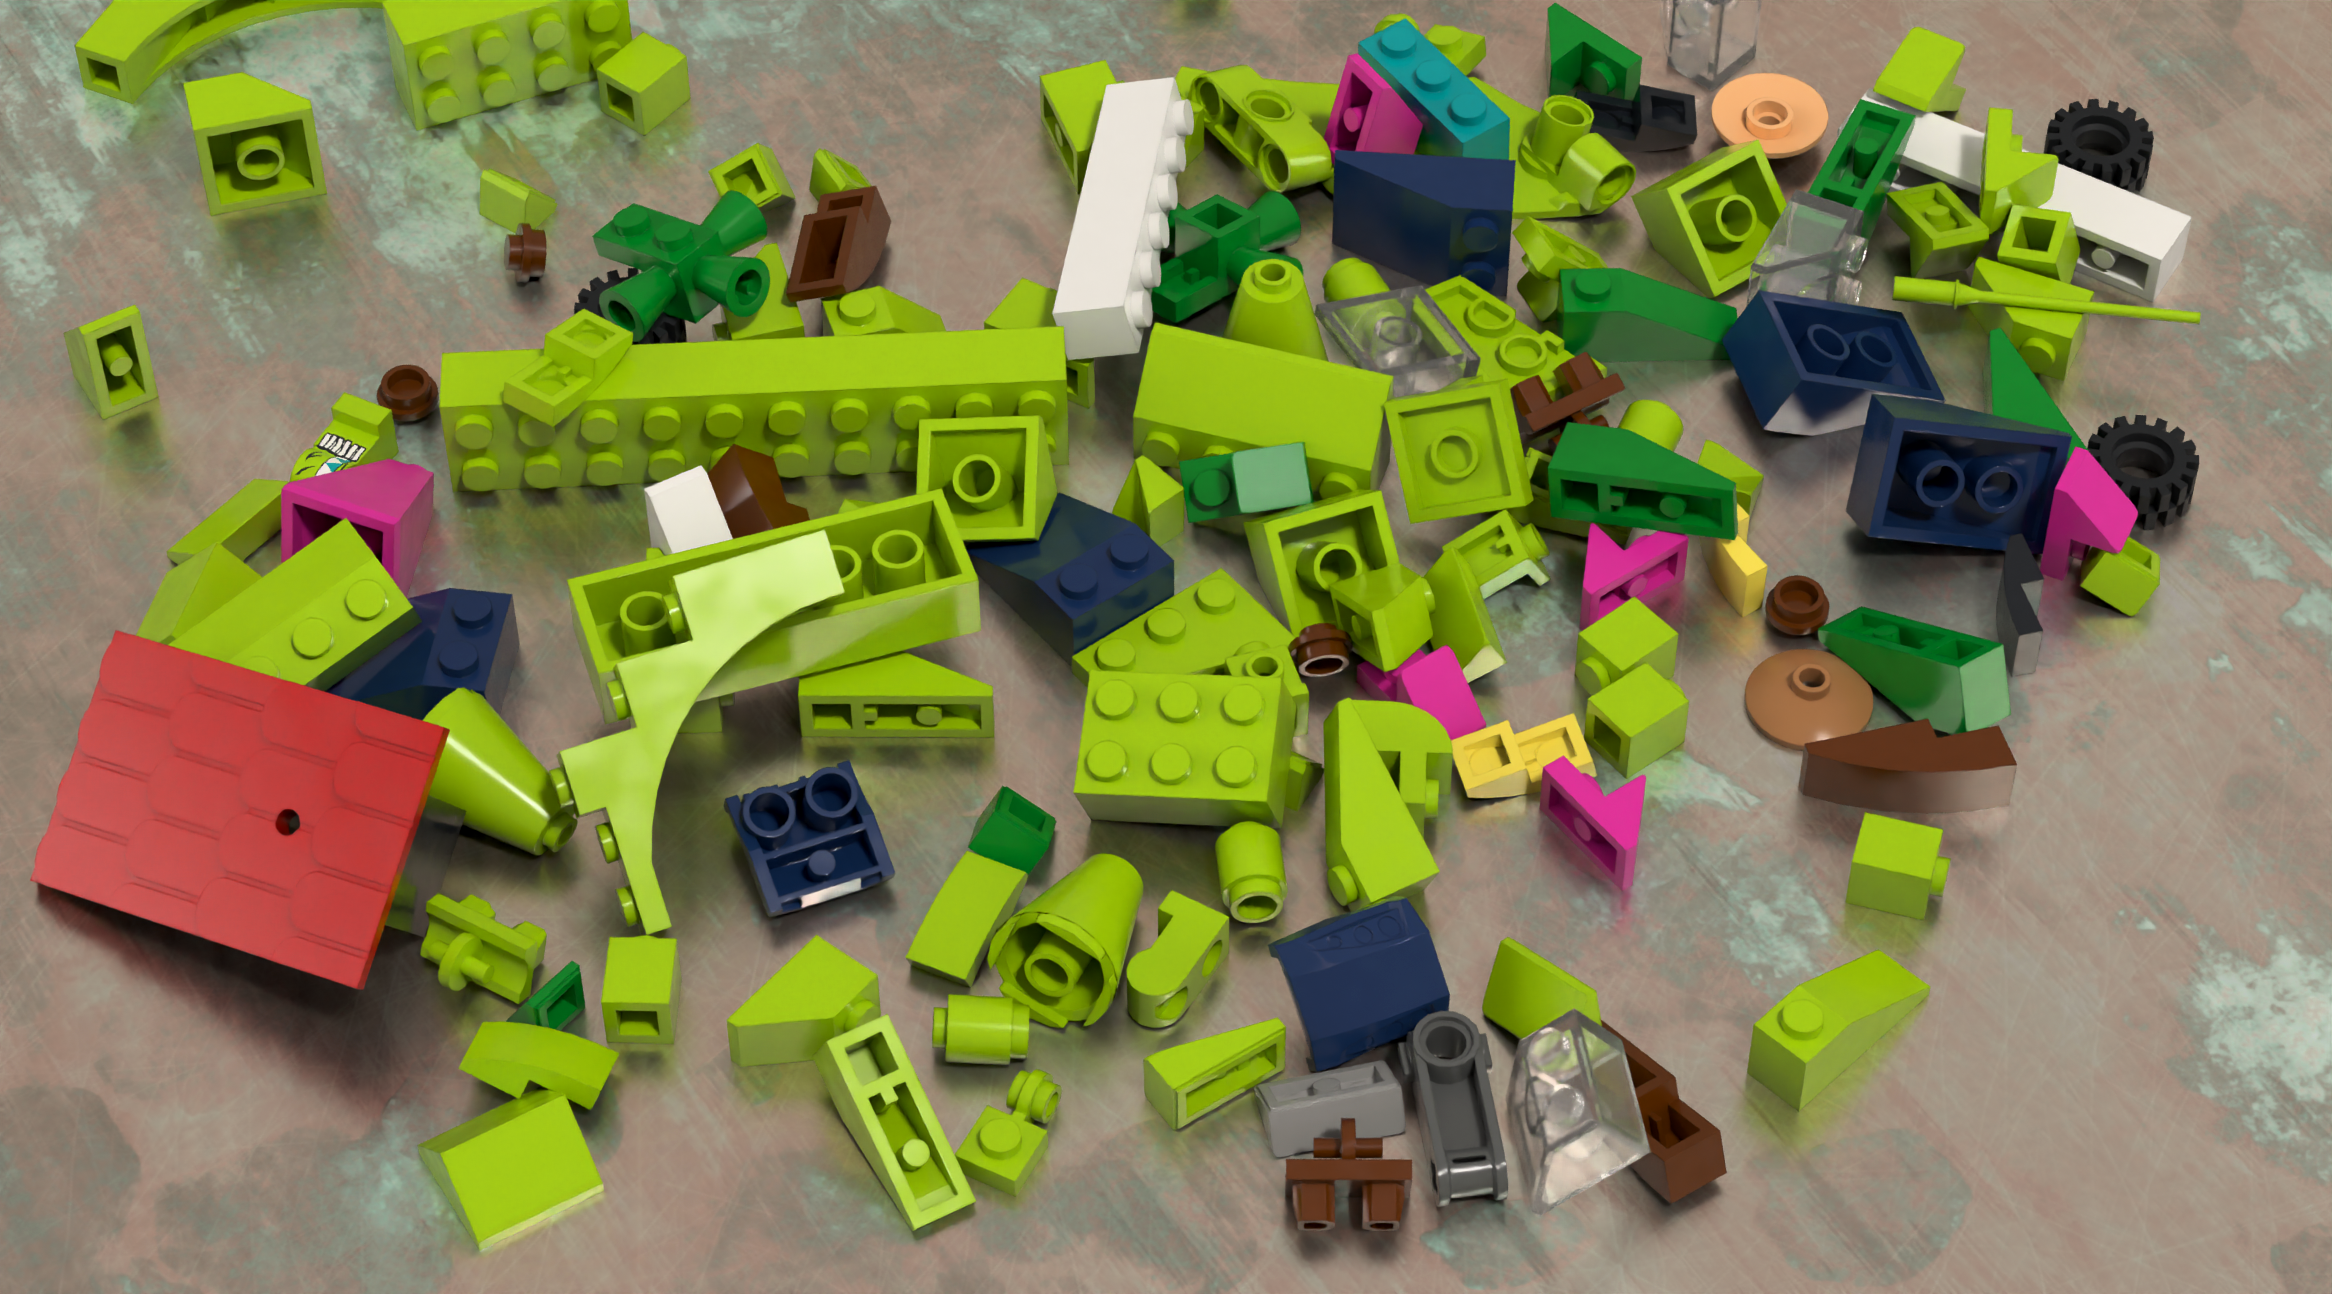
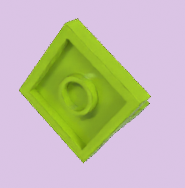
[1384,375,1534,524]

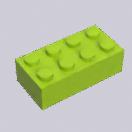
[382,0,632,131]

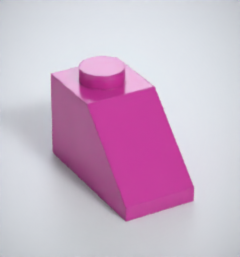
[1324,53,1423,164]

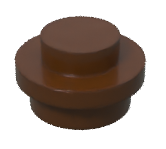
[504,223,546,283]
[377,365,439,421]
[1765,575,1829,635]
[1288,623,1353,677]

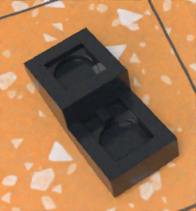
[1574,84,1697,152]
[1996,533,2044,677]

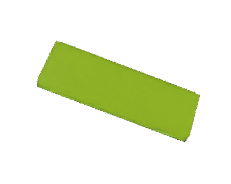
[166,479,289,565]
[1424,546,1507,683]
[1482,937,1604,1067]

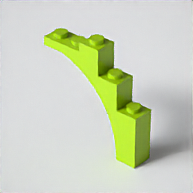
[74,0,385,104]
[549,529,845,935]

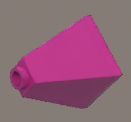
[281,459,434,598]

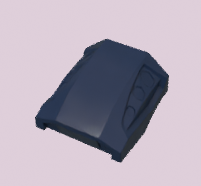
[723,760,896,917]
[1268,896,1450,1072]

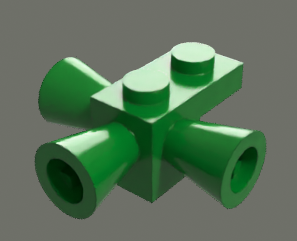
[592,190,770,342]
[1151,191,1303,323]

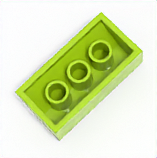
[1133,322,1394,501]
[168,518,422,692]

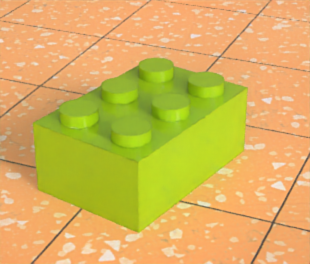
[1073,670,1297,829]

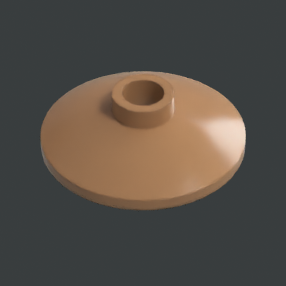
[1744,649,1873,751]

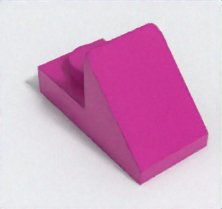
[2040,447,2138,581]
[1579,523,1689,631]
[1357,645,1486,740]
[1539,755,1646,891]

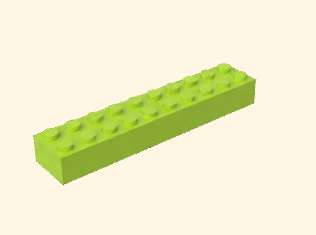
[439,326,1069,492]

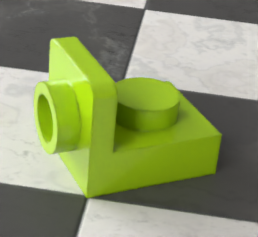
[1442,509,1551,599]

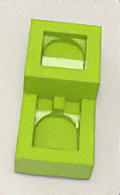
[503,309,633,427]
[905,851,1029,988]
[458,1021,619,1110]

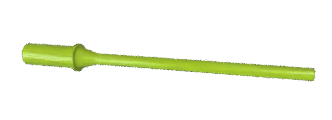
[1892,276,2201,325]

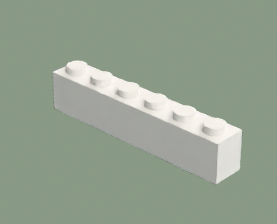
[1052,77,1194,360]
[1836,88,2192,302]

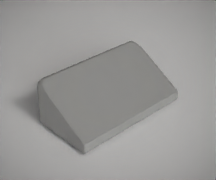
[1253,1060,1406,1158]

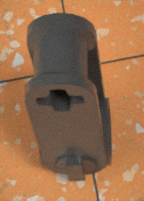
[1398,1011,1508,1207]

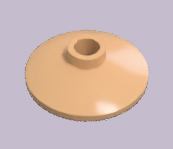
[1711,73,1828,159]

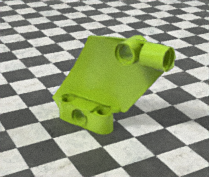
[1175,65,1636,219]

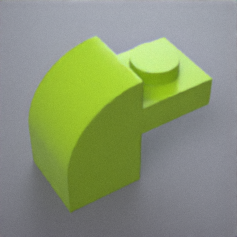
[1352,700,1453,839]

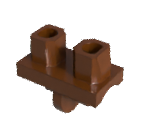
[1510,352,1626,454]
[1285,1118,1412,1231]

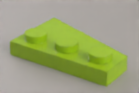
[1408,275,1607,402]
[1072,568,1296,688]

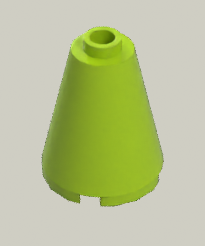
[1222,259,1329,361]
[422,687,578,856]
[987,853,1144,1028]

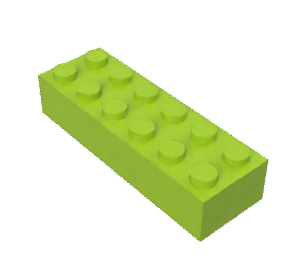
[567,488,981,725]

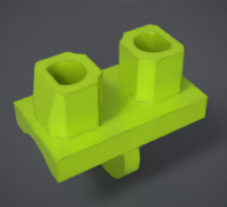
[420,893,547,1004]

